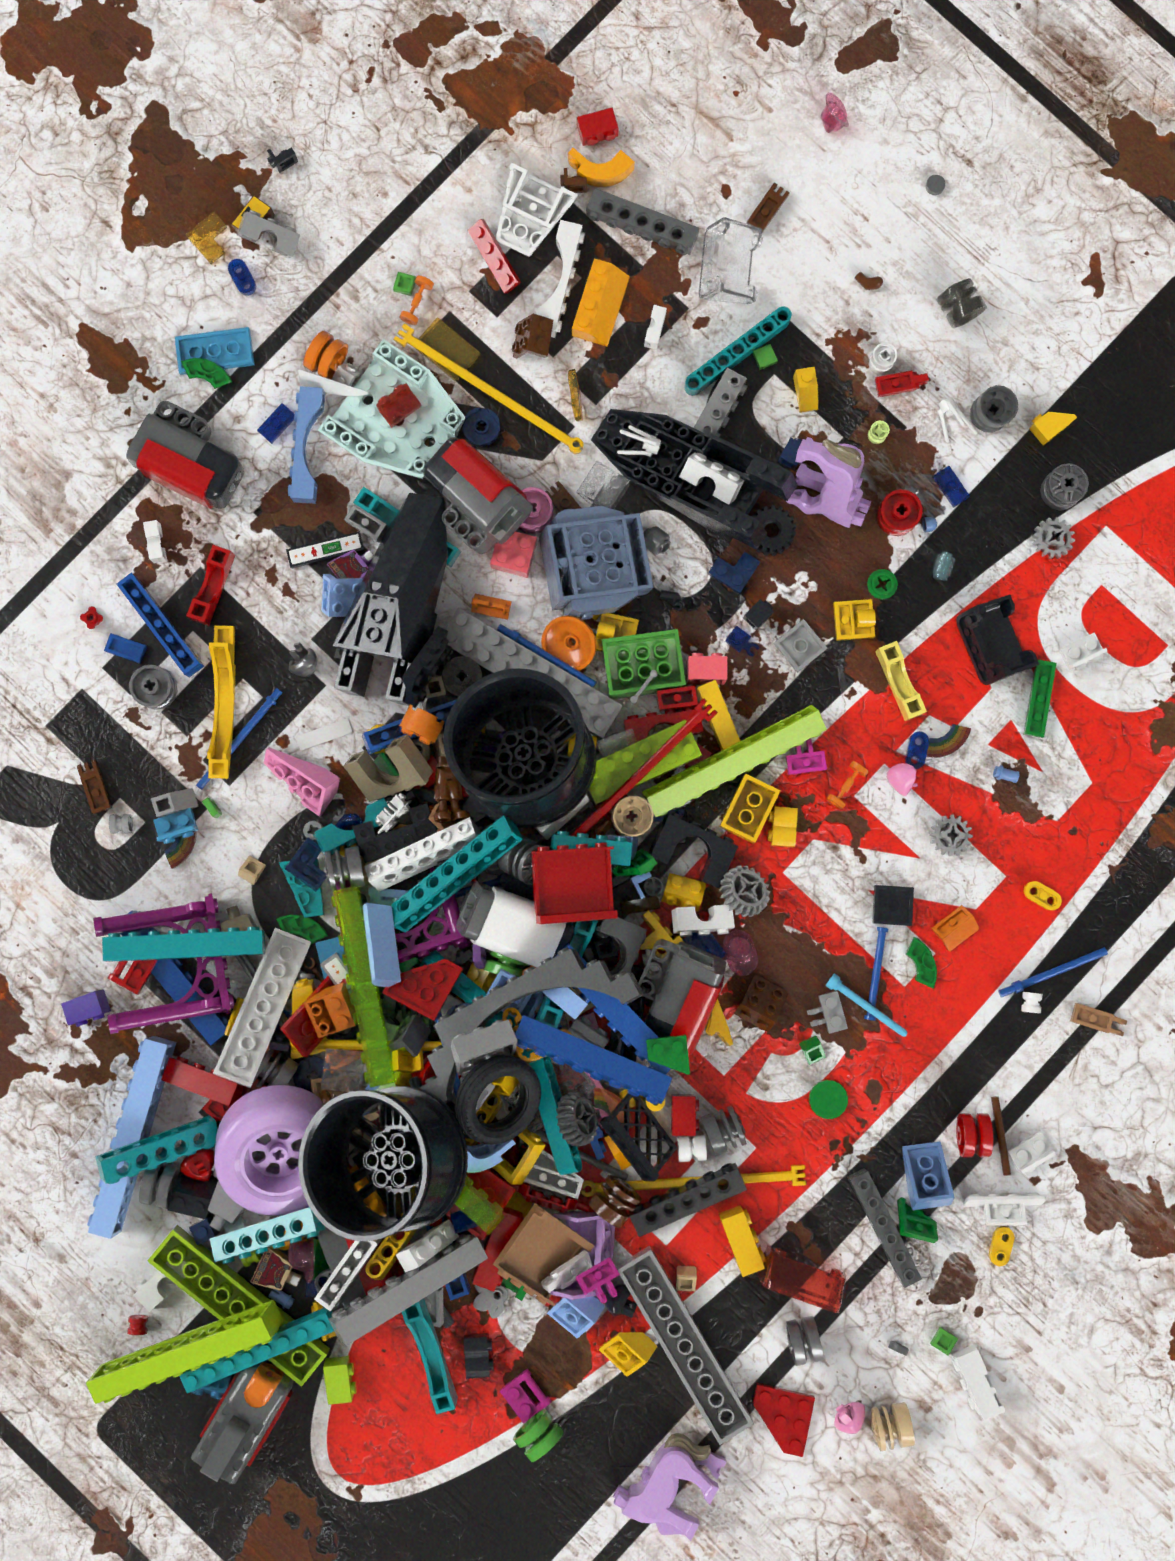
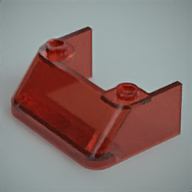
[757,1245,846,1313]

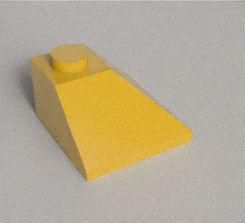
[598,1332,657,1376]

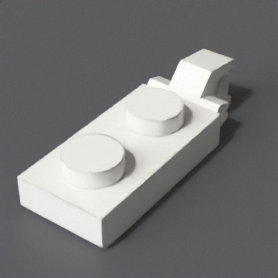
[541,1250,593,1293]

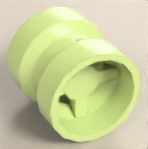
[868,420,890,444]

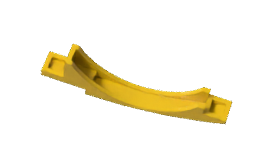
[207,626,236,779]
[639,910,733,1046]

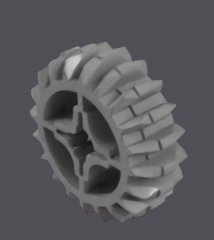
[719,865,770,917]

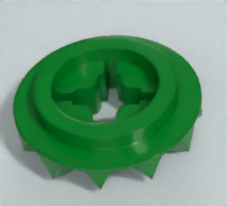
[867,569,898,600]

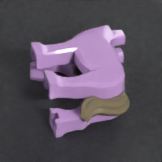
[786,437,871,528]
[613,1433,727,1541]

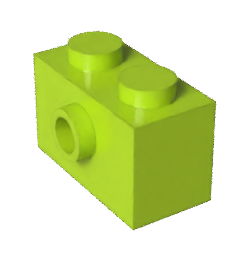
[323,1356,357,1405]

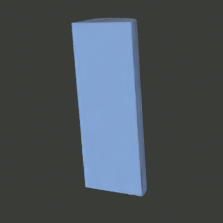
[363,903,401,987]

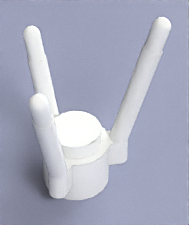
[937,397,978,443]
[617,425,661,457]

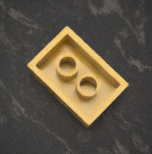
[719,774,781,844]
[718,1205,766,1277]

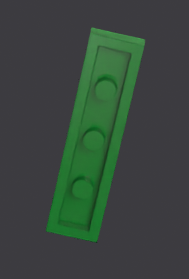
[1023,659,1057,738]

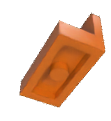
[932,905,979,951]

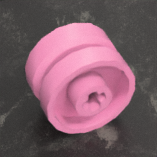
[519,487,554,534]

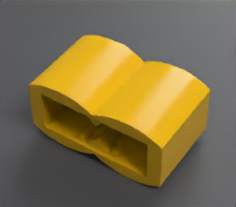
[767,806,798,848]

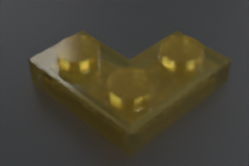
[186,211,227,265]

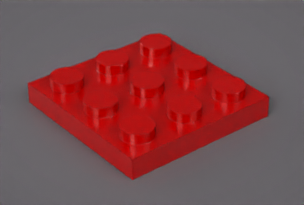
[446,1169,516,1240]

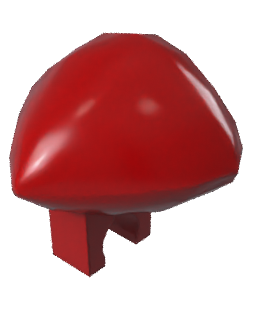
[180,1149,215,1181]

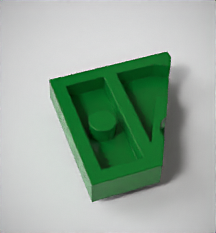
[897,1197,938,1243]

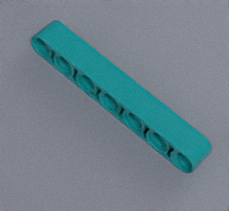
[684,306,792,396]
[522,1049,582,1176]

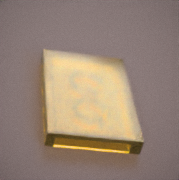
[415,317,480,382]

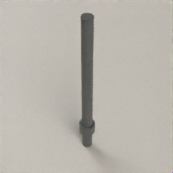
[527,1125,629,1181]

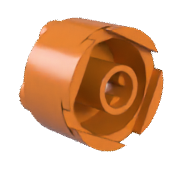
[399,705,445,746]

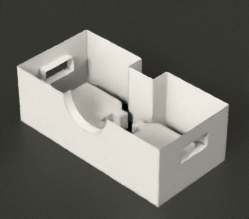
[644,305,667,350]
[143,520,167,563]

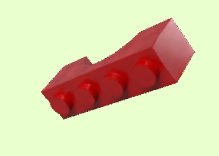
[186,545,235,626]
[623,707,703,745]

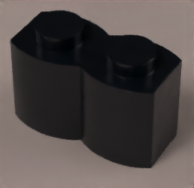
[464,1333,494,1379]

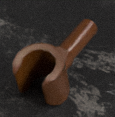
[304,958,324,983]

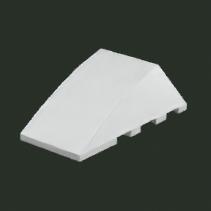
[496,163,579,257]

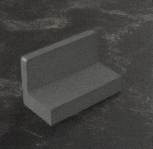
[388,1014,431,1057]

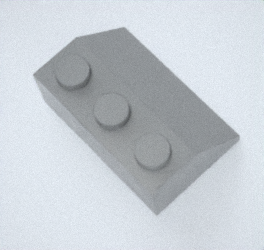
[451,1019,518,1075]

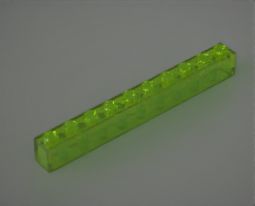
[331,886,396,1088]

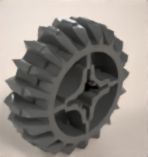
[556,1092,598,1146]

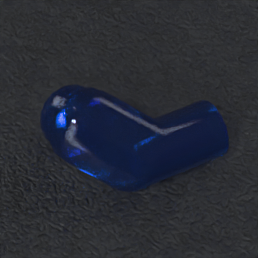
[335,813,362,830]

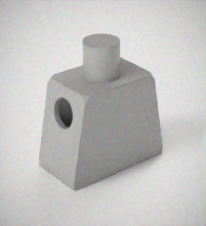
[208,1181,246,1231]

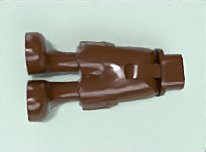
[434,756,470,823]

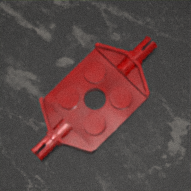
[506,1181,590,1213]

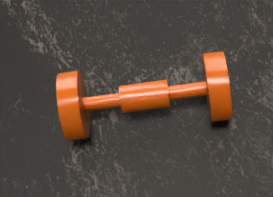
[399,275,434,325]
[827,761,868,809]

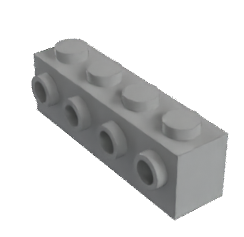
[694,368,748,437]

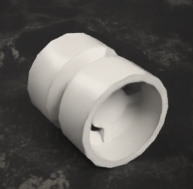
[869,343,897,375]
[677,1135,707,1162]

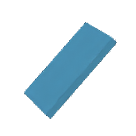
[175,327,255,375]

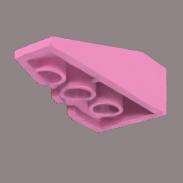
[264,747,340,817]

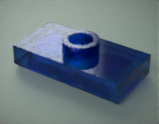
[257,403,294,444]
[933,466,970,508]

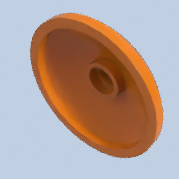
[541,615,596,671]

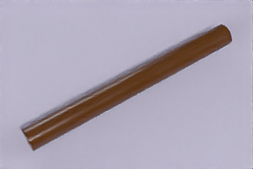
[991,1096,1011,1176]

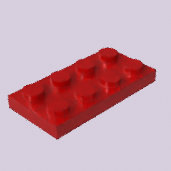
[280,976,335,1057]

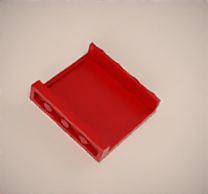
[531,843,618,924]

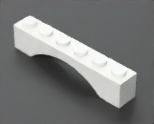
[536,220,585,338]

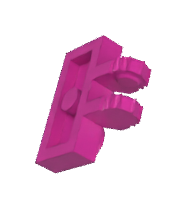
[786,738,827,775]
[575,1257,620,1304]

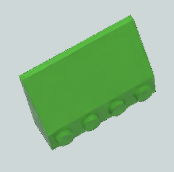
[602,629,686,699]

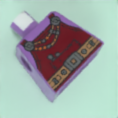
[327,550,374,579]

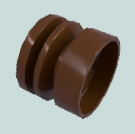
[589,1175,642,1228]

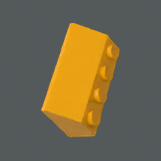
[572,258,630,347]

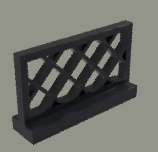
[599,1093,677,1181]

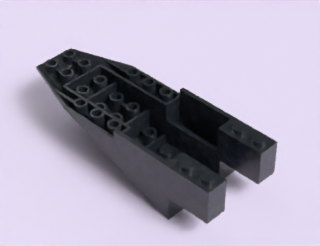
[591,409,798,550]
[333,493,448,706]

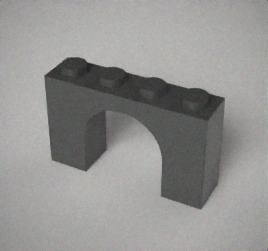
[595,917,647,980]

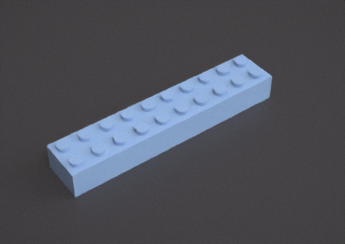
[87,1036,176,1239]

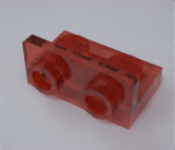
[376,383,422,428]

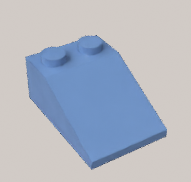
[902,1141,955,1210]

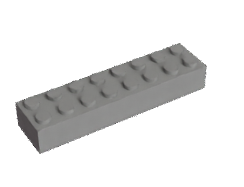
[328,1233,488,1346]

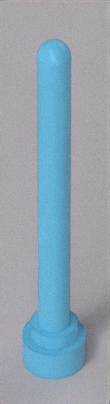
[825,973,908,1037]

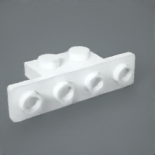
[964,1193,1046,1226]

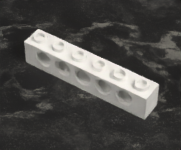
[364,817,480,892]

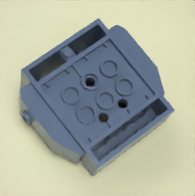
[539,506,654,620]

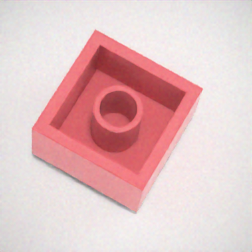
[490,531,537,578]
[686,653,727,685]

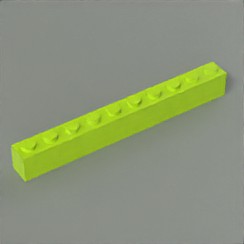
[642,705,827,817]

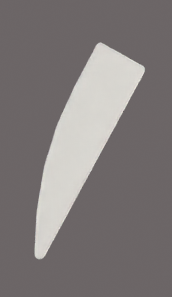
[298,369,368,396]

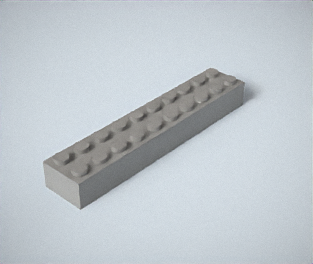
[445,608,623,739]
[617,1246,754,1445]

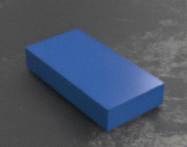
[104,633,148,664]

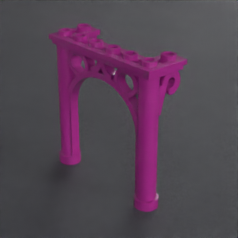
[336,867,472,979]
[93,893,234,1034]

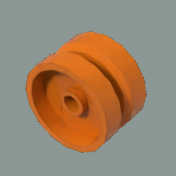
[303,331,348,380]

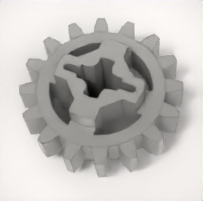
[1032,517,1075,559]
[929,814,973,856]

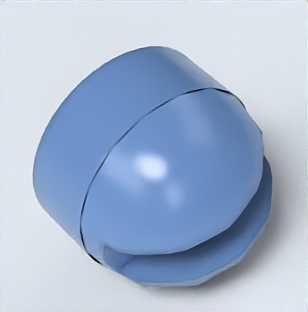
[922,517,937,533]

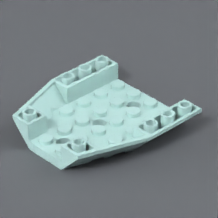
[318,339,465,479]

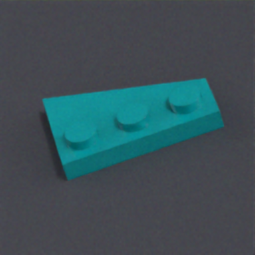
[279,858,325,918]

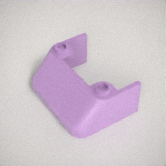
[549,1211,615,1300]

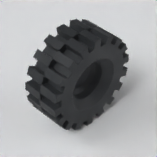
[752,505,796,556]

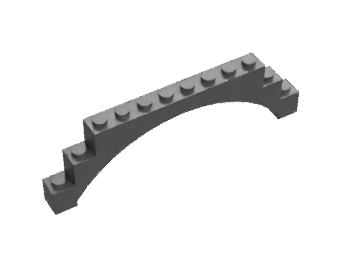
[420,947,644,1104]

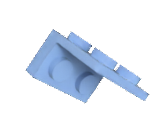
[321,574,364,617]

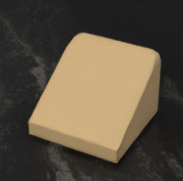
[238,856,266,885]
[676,1266,697,1291]

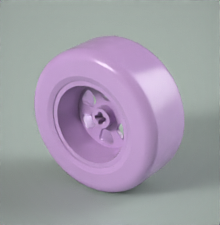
[214,1085,323,1216]

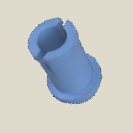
[993,765,1019,783]
[268,1289,295,1309]

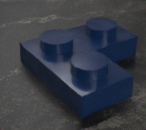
[708,552,760,594]
[285,837,326,891]

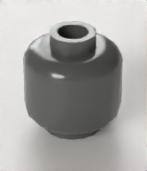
[643,526,671,555]

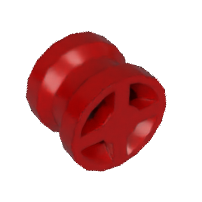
[127,1315,148,1335]

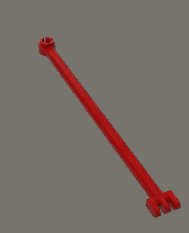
[570,698,718,837]

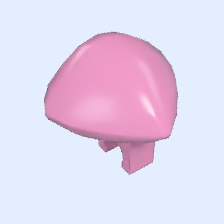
[886,763,918,796]
[834,1402,865,1434]

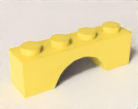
[875,641,927,721]

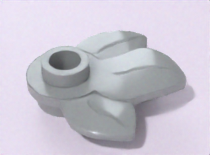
[473,1284,508,1319]

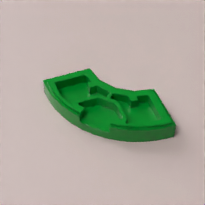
[181,358,232,389]
[276,915,329,945]
[905,937,937,989]

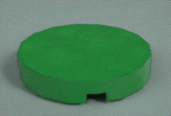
[809,1080,848,1119]

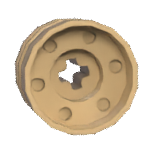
[610,796,654,837]
[871,1402,915,1452]

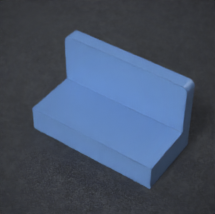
[630,872,652,899]

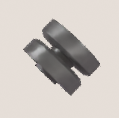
[129,665,178,710]
[139,1163,180,1209]
[786,1316,823,1366]

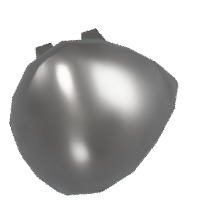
[289,642,318,677]

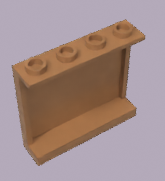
[493,1203,594,1306]

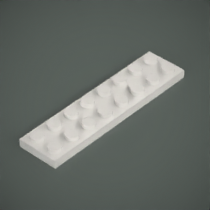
[213,928,311,1088]

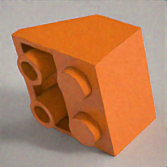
[304,982,359,1038]

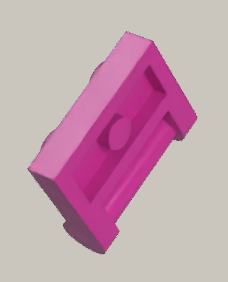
[500,1369,552,1424]

